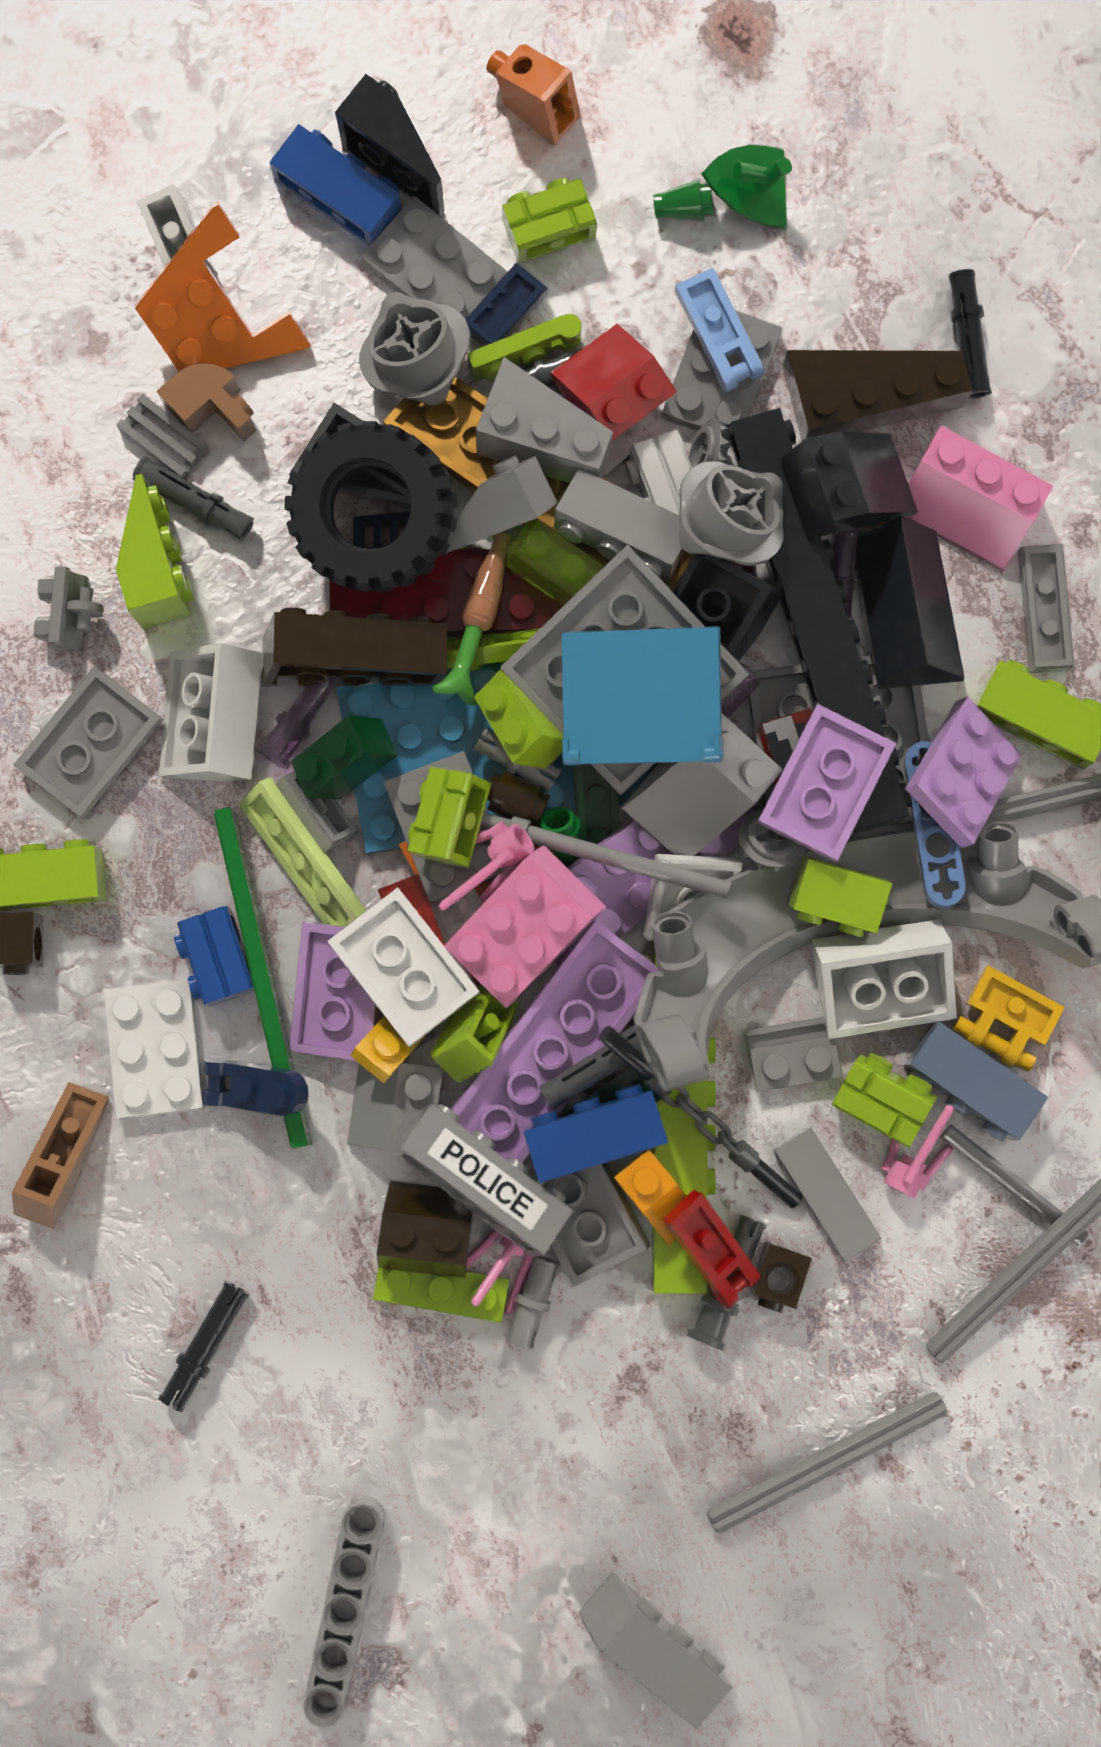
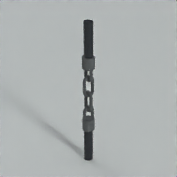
[598,1026,802,1208]

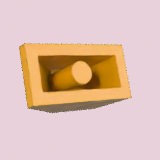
[613,1149,686,1246]

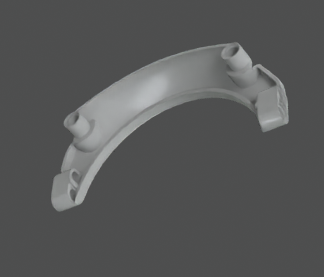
[634,821,1101,1091]

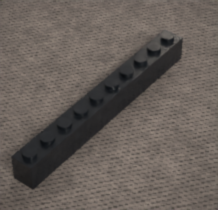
[729,408,912,835]

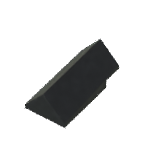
[852,515,965,689]

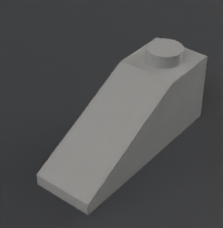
[440,456,558,556]

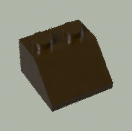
[376,1181,474,1278]

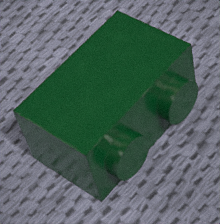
[290,715,398,800]

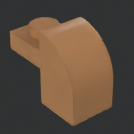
[156,363,256,441]

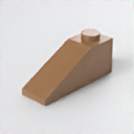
[12,1082,109,1229]

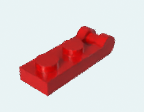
[662,1189,761,1309]

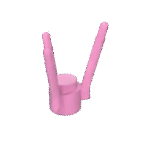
[439,821,534,910]
[881,1105,954,1198]
[467,1229,533,1314]

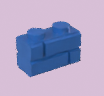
[174,906,254,1007]

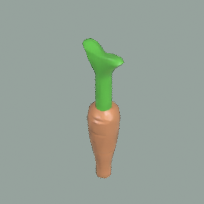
[432,532,511,706]

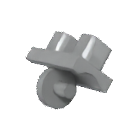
[33,566,104,651]

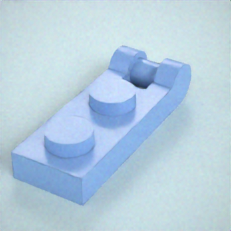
[675,268,764,393]

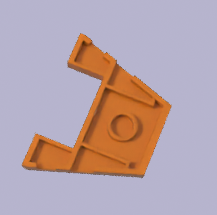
[135,201,311,372]

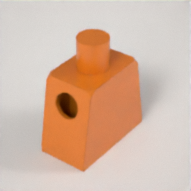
[486,44,581,146]

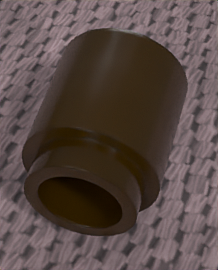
[487,771,551,827]

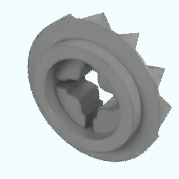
[689,419,731,468]
[738,808,806,872]

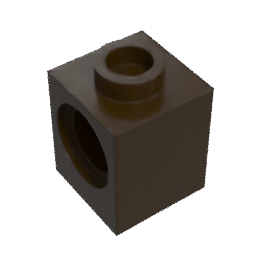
[0,912,43,975]
[749,1242,812,1313]

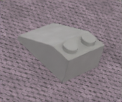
[621,713,783,856]

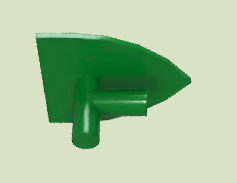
[701,144,792,229]

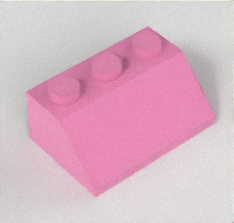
[906,425,1053,571]

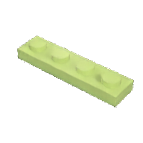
[238,777,367,927]

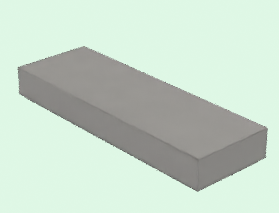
[1018,544,1074,673]
[773,1127,882,1262]

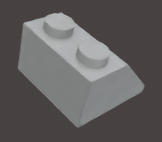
[347,1063,445,1151]

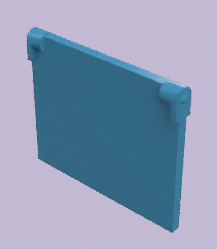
[561,627,724,766]

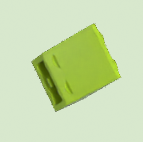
[116,474,195,630]

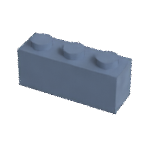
[903,1022,1049,1143]

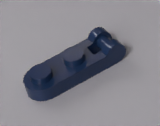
[203,1059,309,1116]

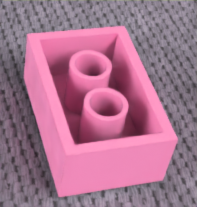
[444,845,606,1008]

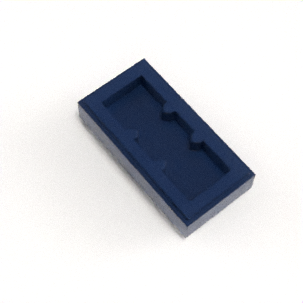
[465,262,548,346]

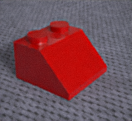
[549,324,677,441]

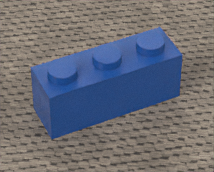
[269,124,402,246]
[523,1084,668,1183]

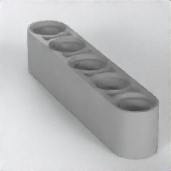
[304,1496,385,1727]

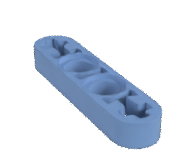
[904,741,965,909]

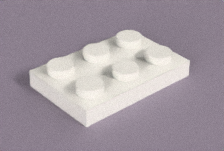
[327,887,479,1048]
[103,979,205,1119]

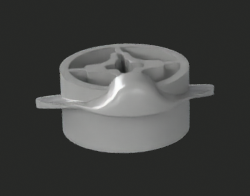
[359,292,471,406]
[679,461,784,566]

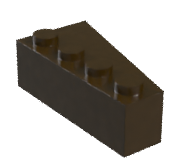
[782,350,973,441]
[262,607,447,687]

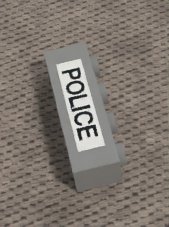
[391,1104,574,1257]

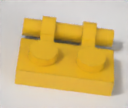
[952,965,1065,1072]

